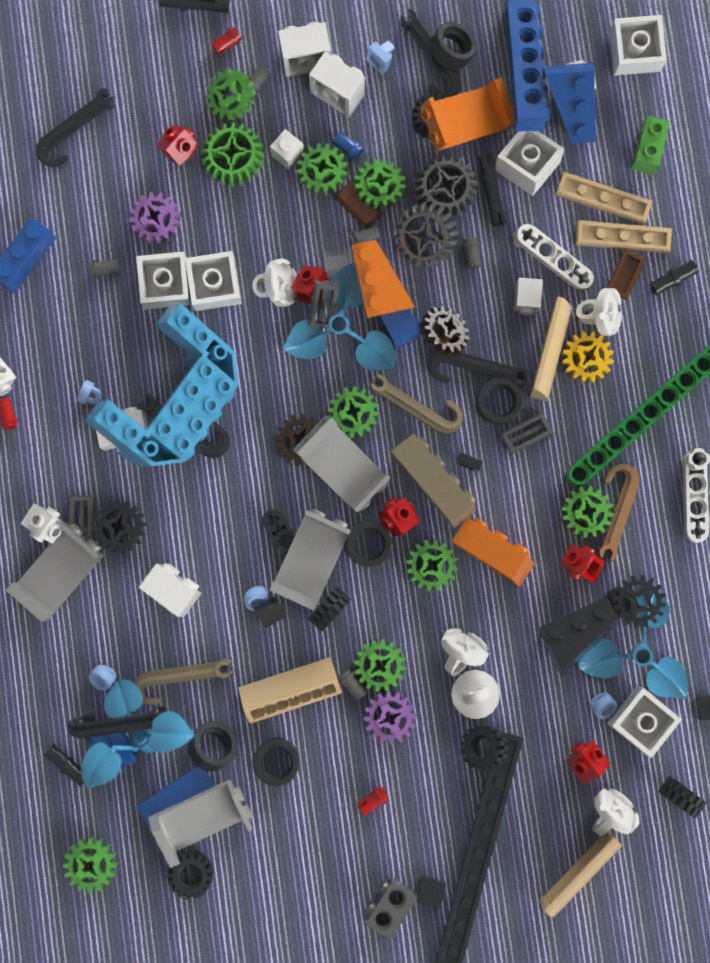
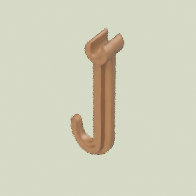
[597,464,640,563]

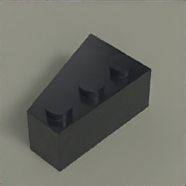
[540,597,618,677]

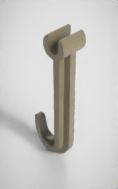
[369,375,463,434]
[134,658,233,705]

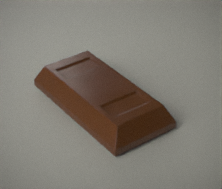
[334,181,383,229]
[607,249,647,301]

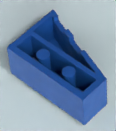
[545,62,596,144]

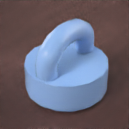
[76,380,102,405]
[244,586,269,611]
[89,665,117,691]
[590,692,617,719]

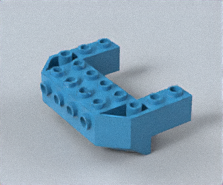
[84,303,238,467]

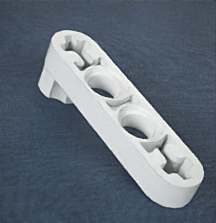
[512,224,594,290]
[682,448,710,543]

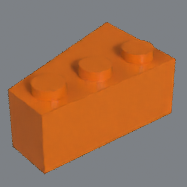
[351,240,415,319]
[452,518,535,588]

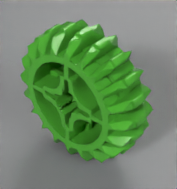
[201,122,265,187]

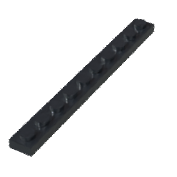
[436,730,524,963]

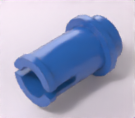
[332,132,364,160]

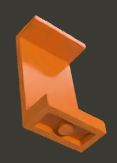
[420,77,514,152]

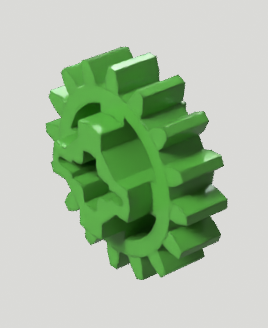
[205,68,256,122]
[297,143,347,196]
[354,158,405,210]
[328,386,379,439]
[560,486,614,538]
[406,539,458,592]
[354,639,407,692]
[63,836,118,893]

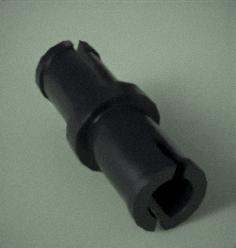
[649,260,699,296]
[43,744,84,787]

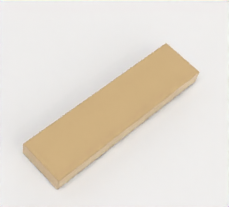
[555,171,653,225]
[575,220,672,253]

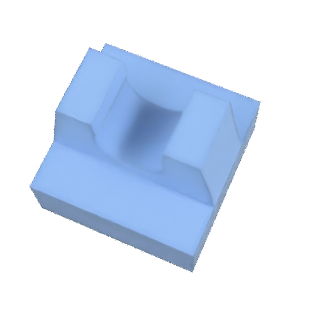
[366,41,395,75]

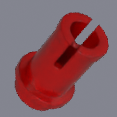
[211,28,242,56]
[0,398,18,430]
[357,786,389,816]

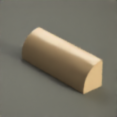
[238,657,342,724]

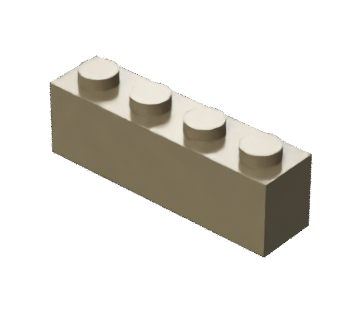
[391,433,476,529]

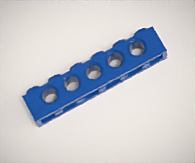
[505,0,550,132]

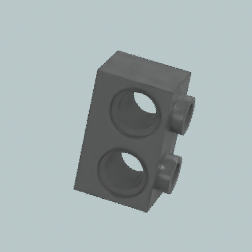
[364,876,417,941]

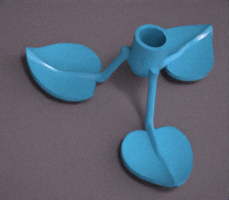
[283,264,396,371]
[578,590,688,699]
[81,679,195,789]

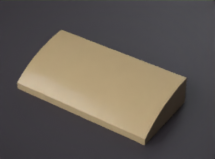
[530,296,572,402]
[539,832,622,918]

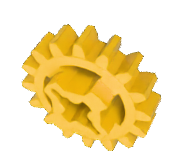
[561,331,614,384]

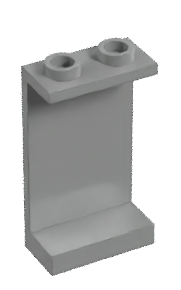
[293,415,391,513]
[270,509,351,611]
[6,523,104,622]
[148,779,253,868]

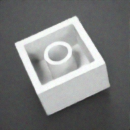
[609,15,667,76]
[278,22,331,77]
[309,52,365,117]
[495,131,564,196]
[185,251,242,311]
[136,252,192,309]
[139,563,202,617]
[607,686,682,758]

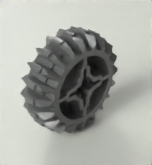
[414,155,478,220]
[394,202,458,268]

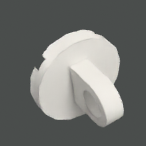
[253,258,297,307]
[576,288,622,336]
[441,628,489,676]
[451,670,500,719]
[592,788,639,837]

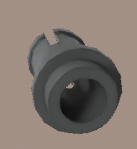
[248,64,271,94]
[349,226,380,245]
[461,238,482,269]
[89,259,120,279]
[338,669,367,701]

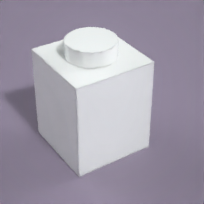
[270,129,304,170]
[514,278,543,316]

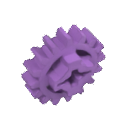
[129,192,181,245]
[364,690,417,745]

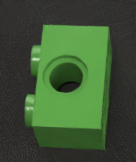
[630,116,670,175]

